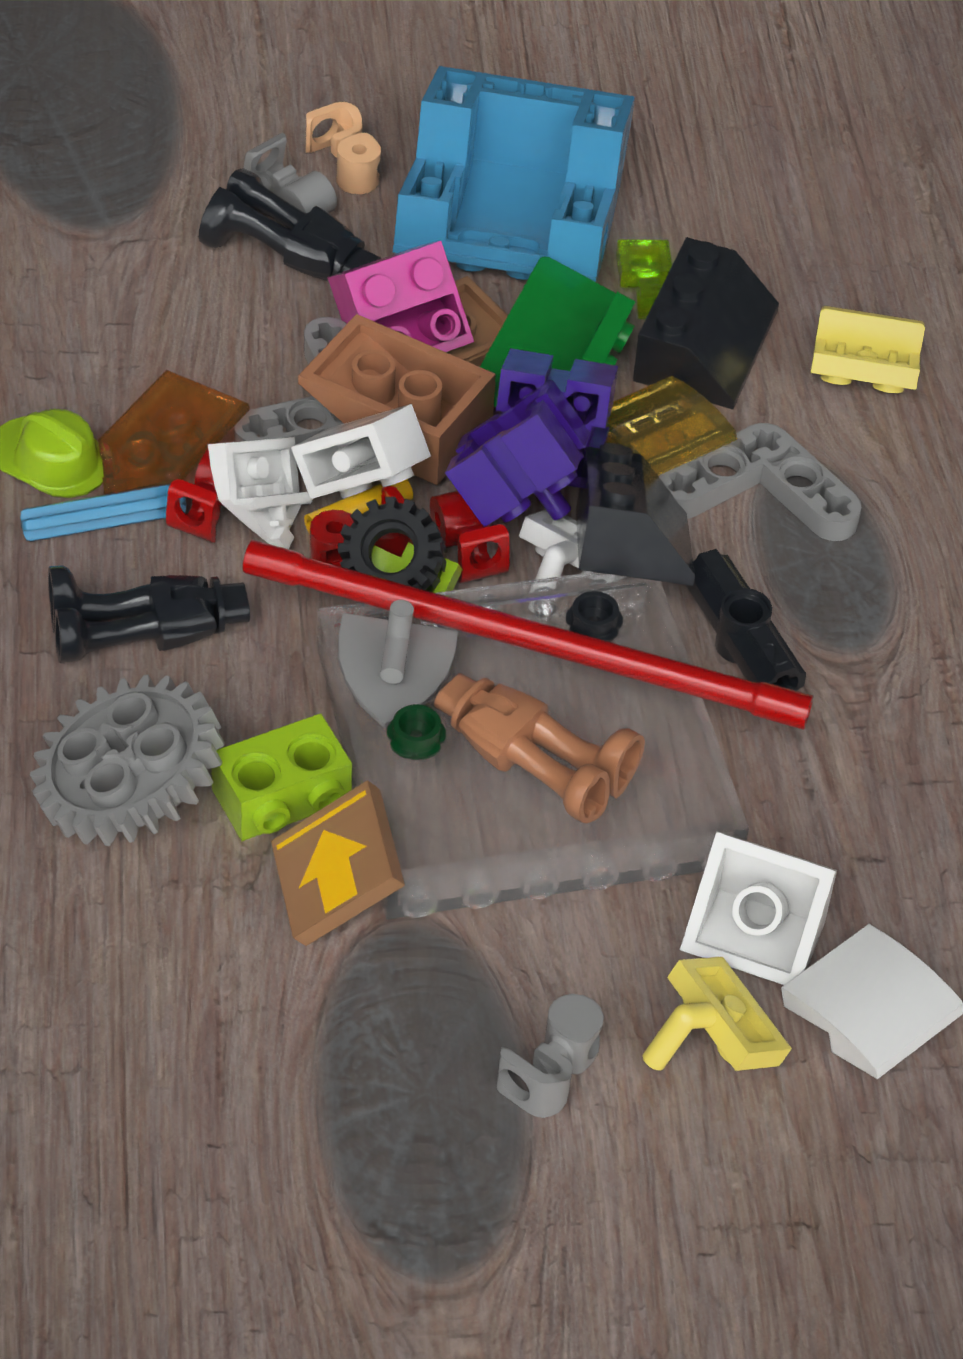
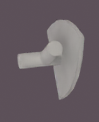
[338,600,458,728]

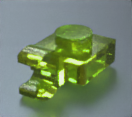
[616,239,672,319]

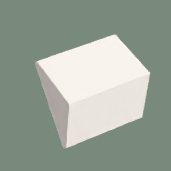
[680,831,837,985]

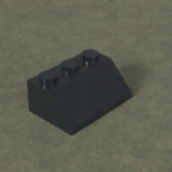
[633,237,779,409]
[576,443,695,586]

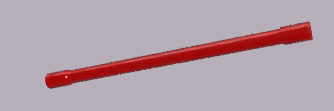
[243,539,814,730]

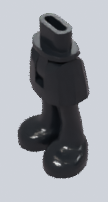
[198,168,381,281]
[48,565,250,663]

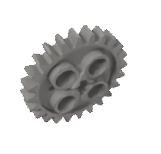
[30,675,225,846]

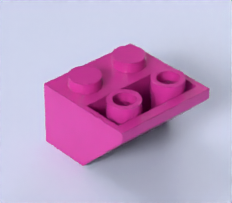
[327,241,474,352]

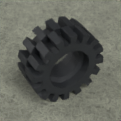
[338,497,447,590]

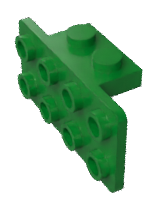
[480,256,636,407]

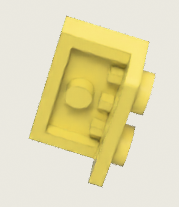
[811,306,925,393]

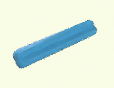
[20,484,186,542]

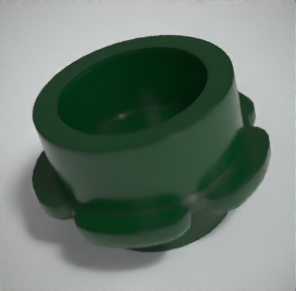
[386,704,446,760]

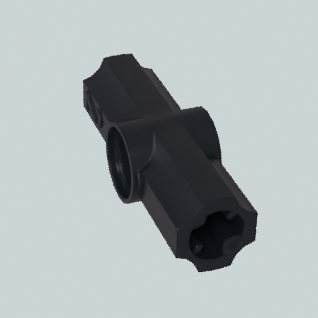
[686,549,806,691]

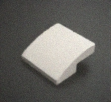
[781,924,963,1079]

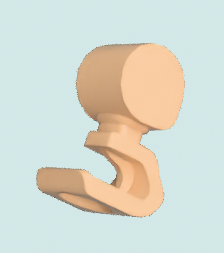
[305,102,381,194]

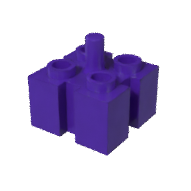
[496,348,618,488]
[445,379,590,527]

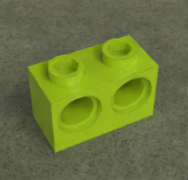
[211,713,352,841]

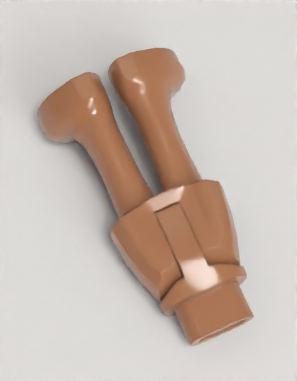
[434,673,645,824]

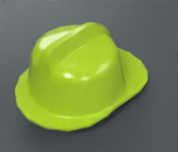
[0,408,109,498]

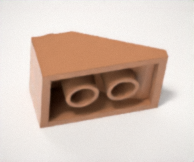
[298,314,496,485]

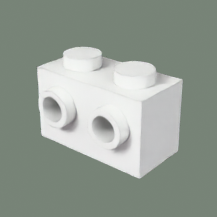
[291,404,431,499]

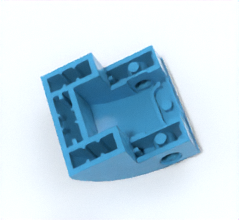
[393,66,635,282]

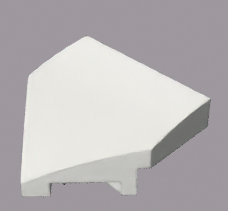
[208,437,313,549]

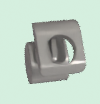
[243,133,337,213]
[496,994,604,1118]

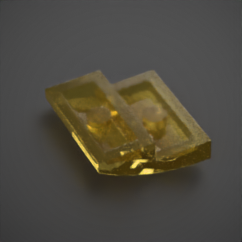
[606,376,737,475]

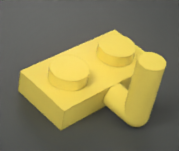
[642,957,792,1071]

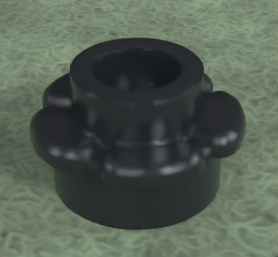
[565,591,623,642]

